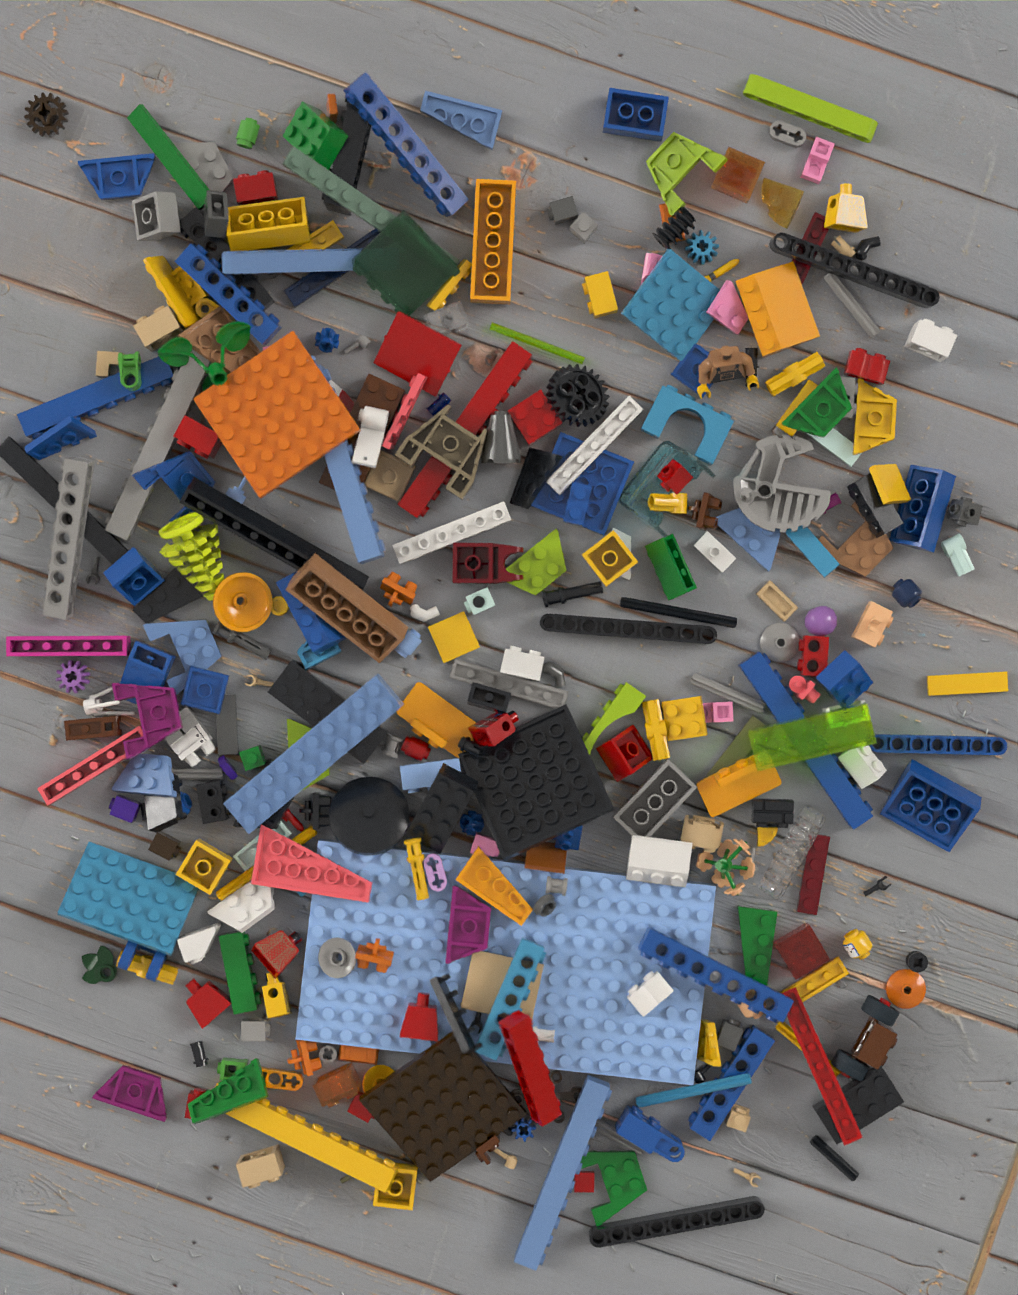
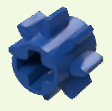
[315,328,339,353]
[460,810,484,836]
[511,1117,536,1142]

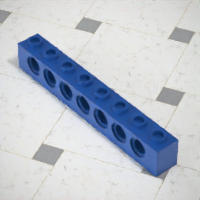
[343,72,469,217]
[637,926,794,1023]

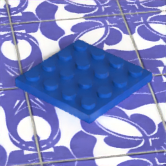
[531,432,634,536]

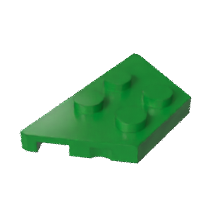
[782,367,852,438]

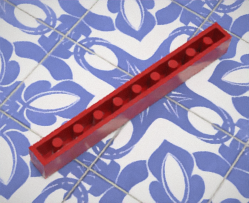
[398,341,533,519]

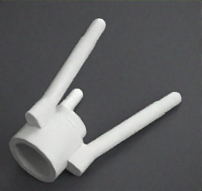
[83,687,135,717]

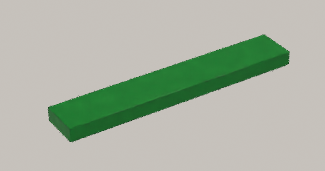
[127,104,210,210]

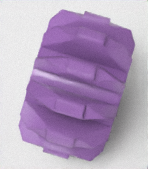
[56,660,90,694]

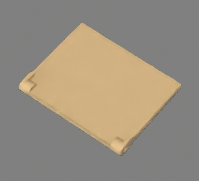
[460,951,544,1021]

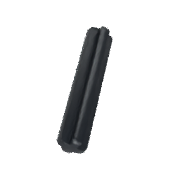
[810,1135,859,1181]

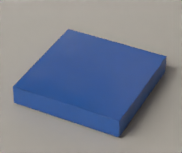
[671,343,713,398]
[180,666,230,714]

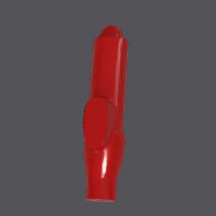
[283,808,304,832]

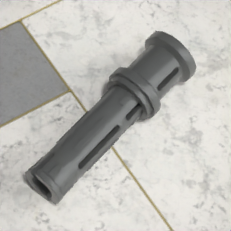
[212,621,272,660]

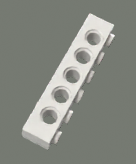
[392,502,512,564]

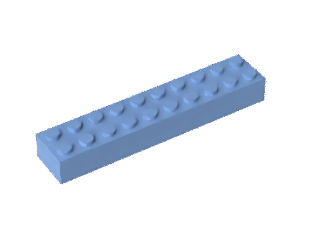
[223,673,404,834]

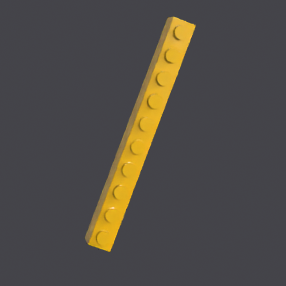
[215,1081,399,1193]

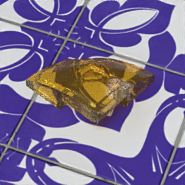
[762,178,804,229]

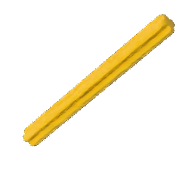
[216,826,317,901]

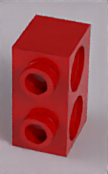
[797,635,829,676]

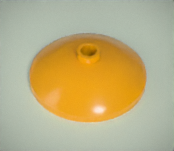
[213,572,273,632]

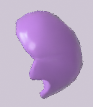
[805,606,837,636]

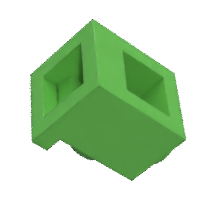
[217,1057,248,1080]

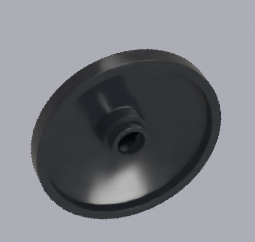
[329,777,409,855]

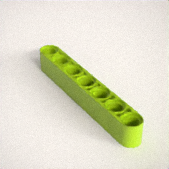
[743,74,878,143]

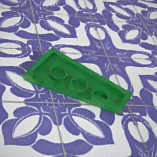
[188,1058,269,1124]

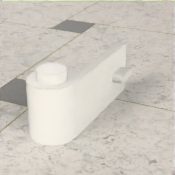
[352,406,389,468]

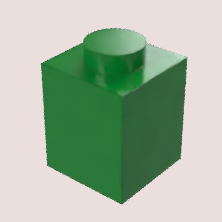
[239,745,266,771]

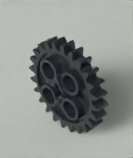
[546,364,610,427]

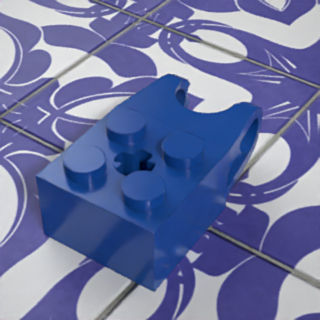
[615,1105,685,1162]

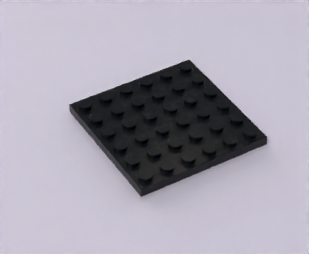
[458,704,615,861]

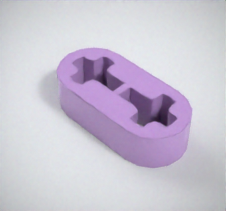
[424,853,447,891]

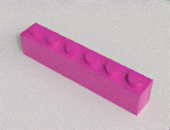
[6,636,131,656]

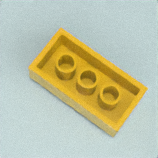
[227,197,311,251]

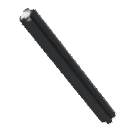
[620,597,737,628]

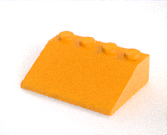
[736,261,820,358]

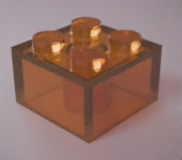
[711,146,765,204]
[312,1062,362,1108]

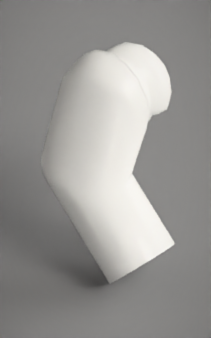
[410,604,440,622]

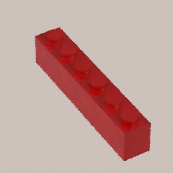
[499,1010,562,1127]

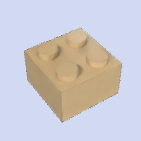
[133,306,185,352]
[236,1144,285,1189]

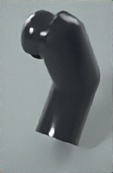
[855,236,881,260]

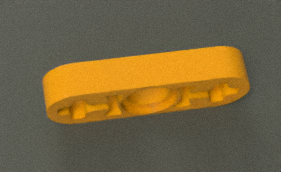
[261,1067,304,1091]

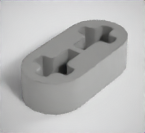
[769,121,806,148]

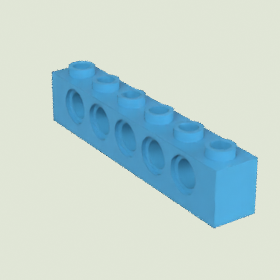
[475,937,546,1061]

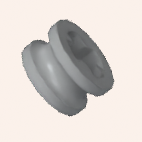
[319,1044,338,1063]

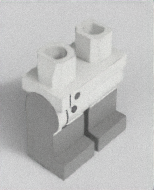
[165,706,216,767]

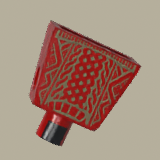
[251,930,302,979]

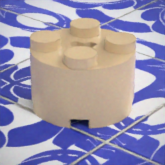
[680,815,724,853]

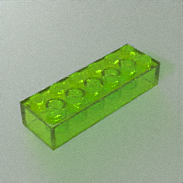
[747,702,877,771]

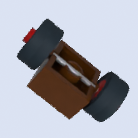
[831,995,900,1081]

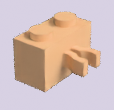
[851,601,894,648]

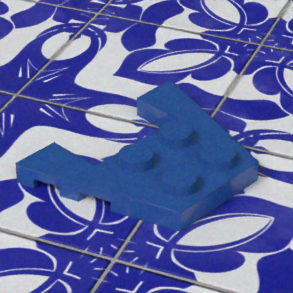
[132,451,215,522]

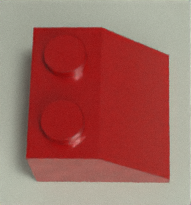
[596,724,653,782]

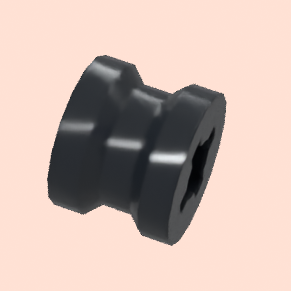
[906,951,928,973]

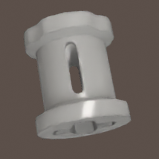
[381,734,404,758]
[545,876,568,896]

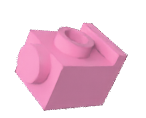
[470,833,500,857]

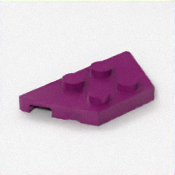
[445,885,491,964]
[92,1065,167,1122]

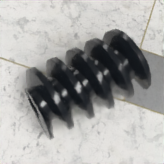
[652,206,696,249]

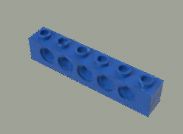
[175,243,282,345]
[688,1025,775,1141]

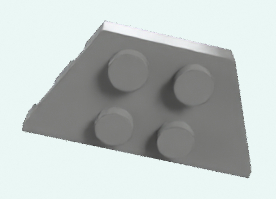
[173,142,234,192]

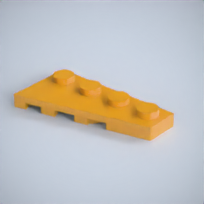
[455,846,533,926]

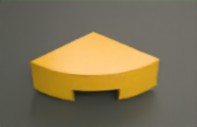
[757,827,778,847]

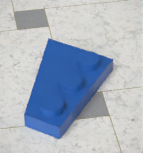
[24,416,97,460]

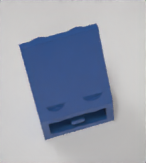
[120,641,176,704]

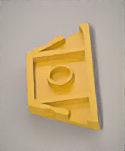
[853,378,897,455]

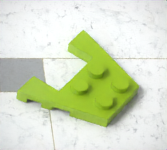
[646,132,728,217]

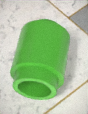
[236,118,260,149]

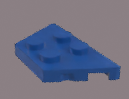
[78,153,155,200]

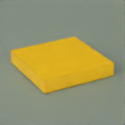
[869,464,911,504]
[428,611,480,663]

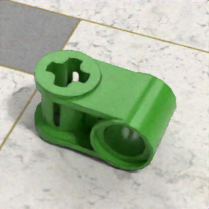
[118,351,142,391]

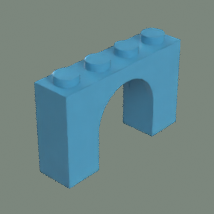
[640,385,734,465]

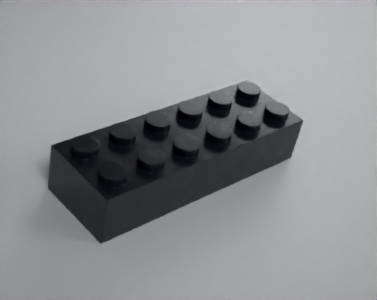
[322,94,372,216]
[268,660,389,764]

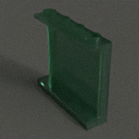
[352,210,461,316]

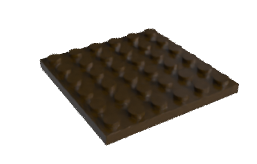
[359,1031,527,1182]

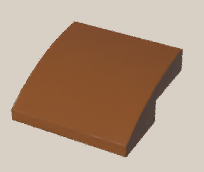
[525,842,567,874]

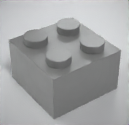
[132,191,181,241]

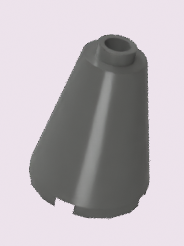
[481,411,521,463]

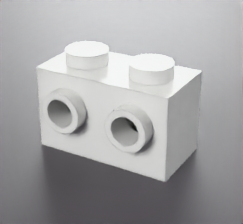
[838,739,887,789]

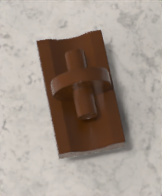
[688,492,722,531]

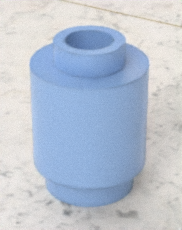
[394,628,422,658]

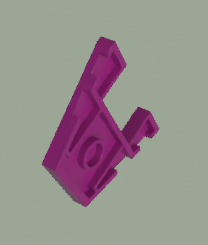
[112,683,183,760]

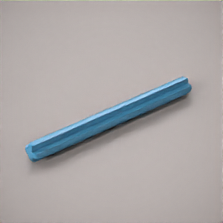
[636,1073,752,1108]

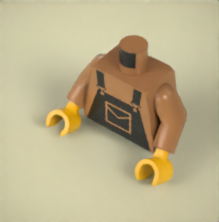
[697,346,759,399]

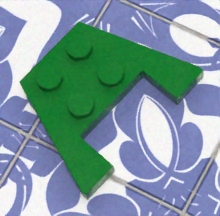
[580,1150,647,1226]

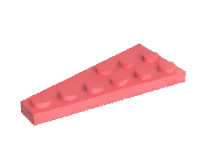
[251,824,372,903]

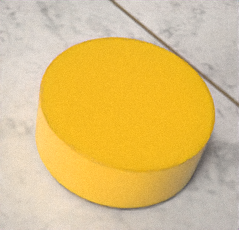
[271,596,289,616]

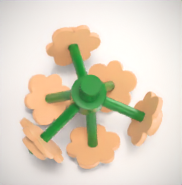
[696,838,755,896]

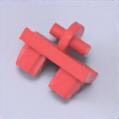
[789,676,821,704]

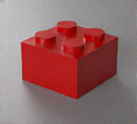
[507,389,562,446]
[173,415,222,459]

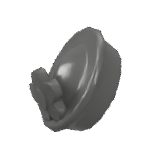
[534,894,556,917]

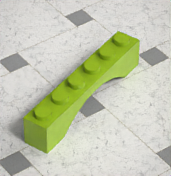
[582,682,646,754]

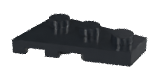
[510,447,562,509]

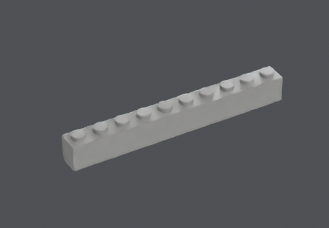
[105,350,212,540]

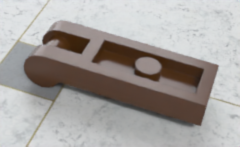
[64,715,122,741]

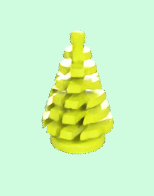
[159,512,224,601]

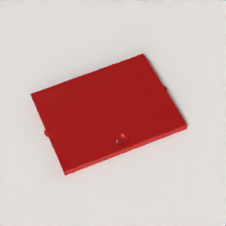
[373,311,462,397]

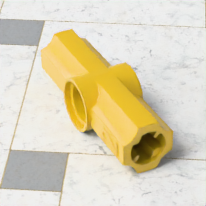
[765,352,825,397]
[642,699,670,761]
[116,950,179,985]

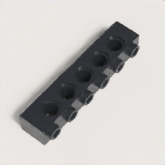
[180,207,275,317]

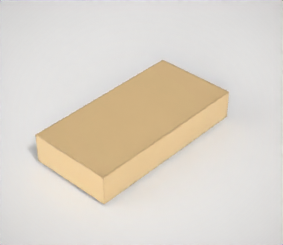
[756,580,798,622]

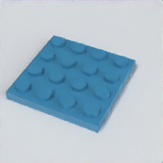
[621,249,720,361]

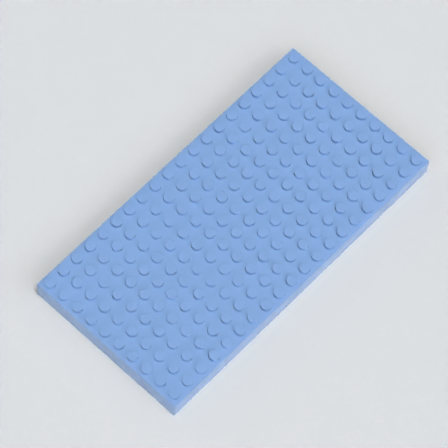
[295,838,716,1085]

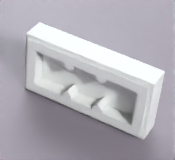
[694,531,736,573]

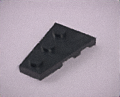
[133,568,204,623]

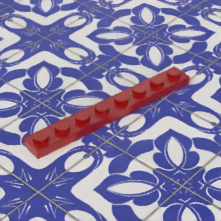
[782,987,863,1146]

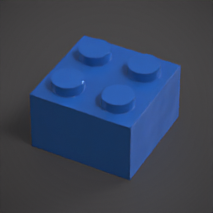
[103,547,165,606]
[816,650,874,710]

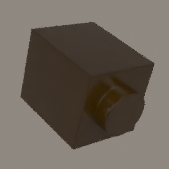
[148,831,181,861]

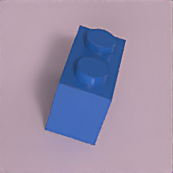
[563,482,592,527]

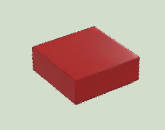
[574,1171,594,1193]

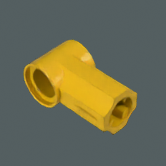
[648,493,688,514]

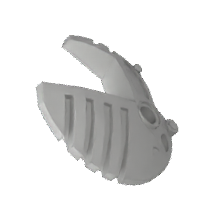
[733,434,831,533]

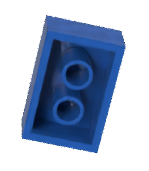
[602,87,669,142]

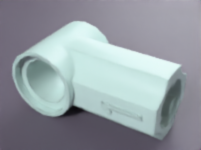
[940,533,975,576]

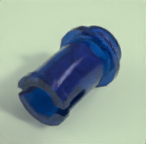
[426,392,452,416]

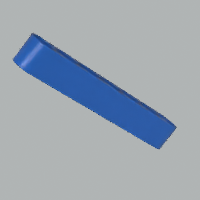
[866,734,1008,755]

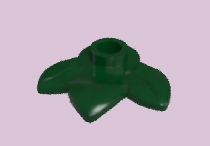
[82,945,117,984]

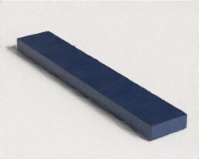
[283,228,394,308]

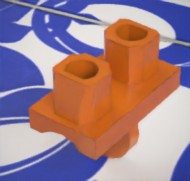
[380,572,417,607]
[355,938,394,973]
[287,1040,322,1076]

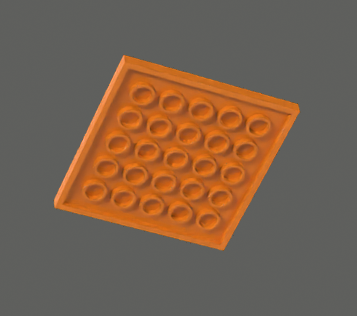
[193,331,361,499]

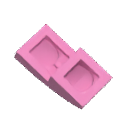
[800,137,835,184]
[703,701,734,723]

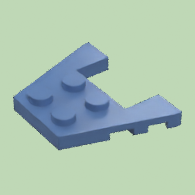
[143,619,222,695]

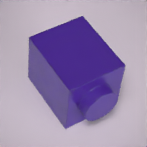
[109,795,142,823]

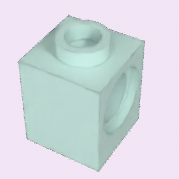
[464,587,496,615]

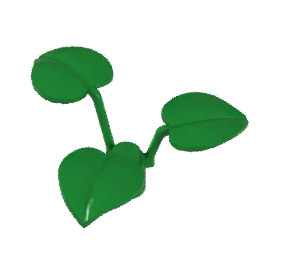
[157,322,251,391]

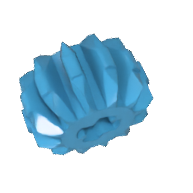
[685,230,719,265]

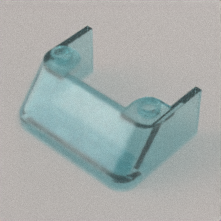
[619,441,716,538]

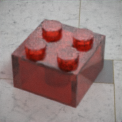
[773,922,830,980]

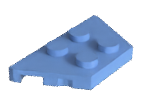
[716,508,781,571]
[112,754,177,798]

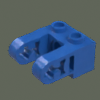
[117,941,168,982]

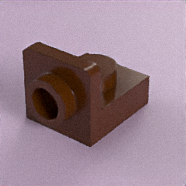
[475,1135,500,1165]

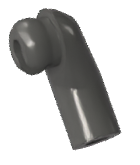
[542,662,566,687]

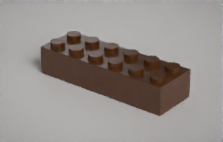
[319,373,406,491]

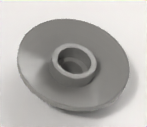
[760,623,799,663]
[318,938,356,978]

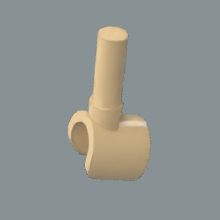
[245,675,274,687]
[493,1148,517,1169]
[733,1168,761,1187]

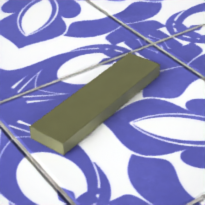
[704,715,769,778]

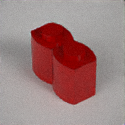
[843,348,890,385]

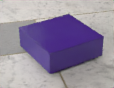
[218,755,238,780]

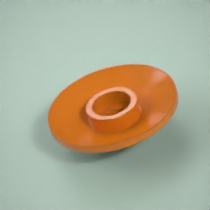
[886,969,926,1009]

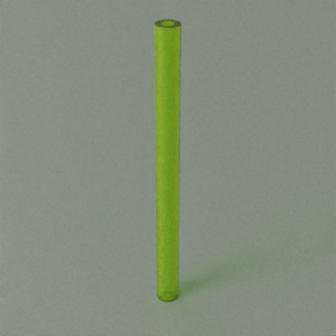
[489,322,585,364]

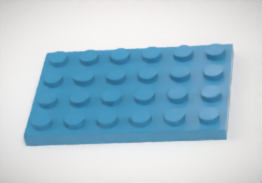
[57,842,199,956]

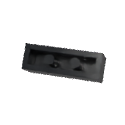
[847,473,903,538]

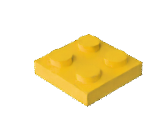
[661,696,708,741]

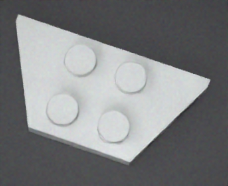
[207,881,275,933]

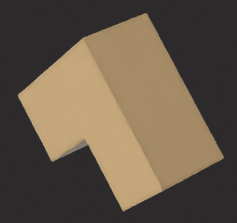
[96,351,124,378]

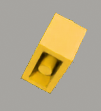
[582,271,618,319]

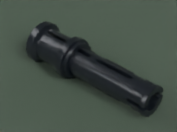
[542,581,603,608]

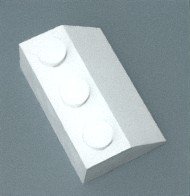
[626,835,692,888]

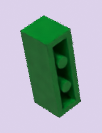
[645,534,697,601]

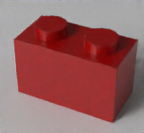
[233,170,278,205]

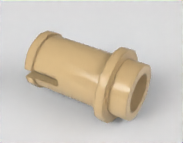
[831,235,856,258]

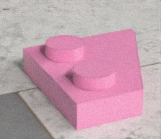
[706,280,749,335]

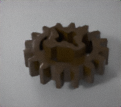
[24,92,69,137]

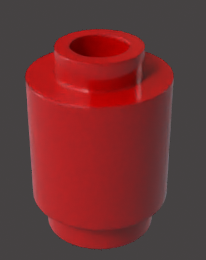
[401,736,431,762]

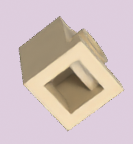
[725,1104,751,1132]

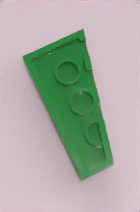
[737,906,777,986]

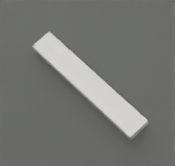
[546,396,643,495]

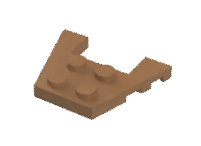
[818,502,893,577]

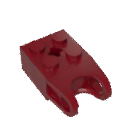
[453,543,524,584]

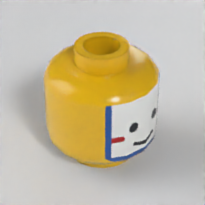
[843,929,873,960]

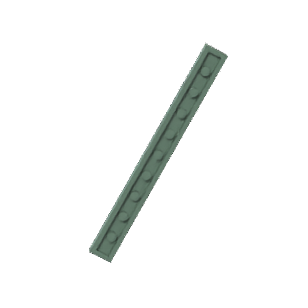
[282,147,460,277]

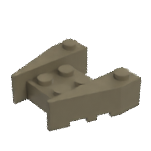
[395,404,487,501]

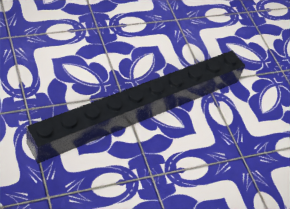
[179,477,369,591]

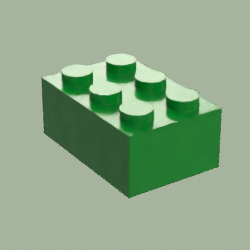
[283,101,348,170]

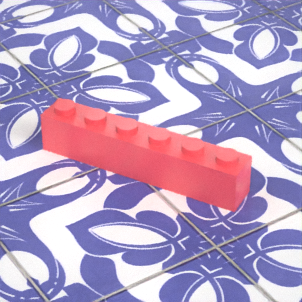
[37,725,143,806]

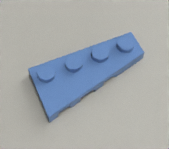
[420,91,502,151]

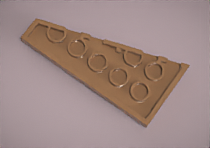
[177,306,261,374]

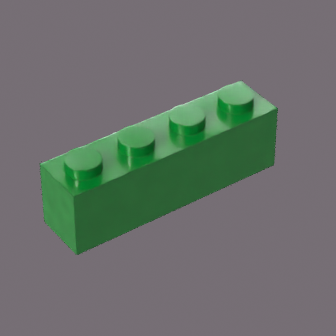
[218,930,262,1014]

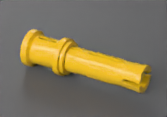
[403,838,429,900]

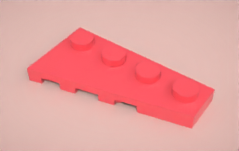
[382,373,427,450]

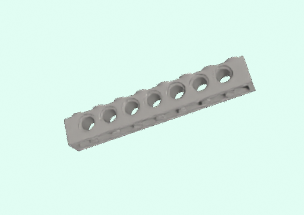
[42,457,95,620]

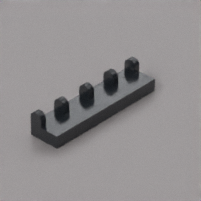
[429,974,483,1054]

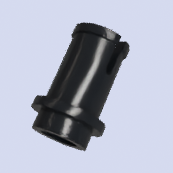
[458,737,485,758]
[190,1041,209,1067]

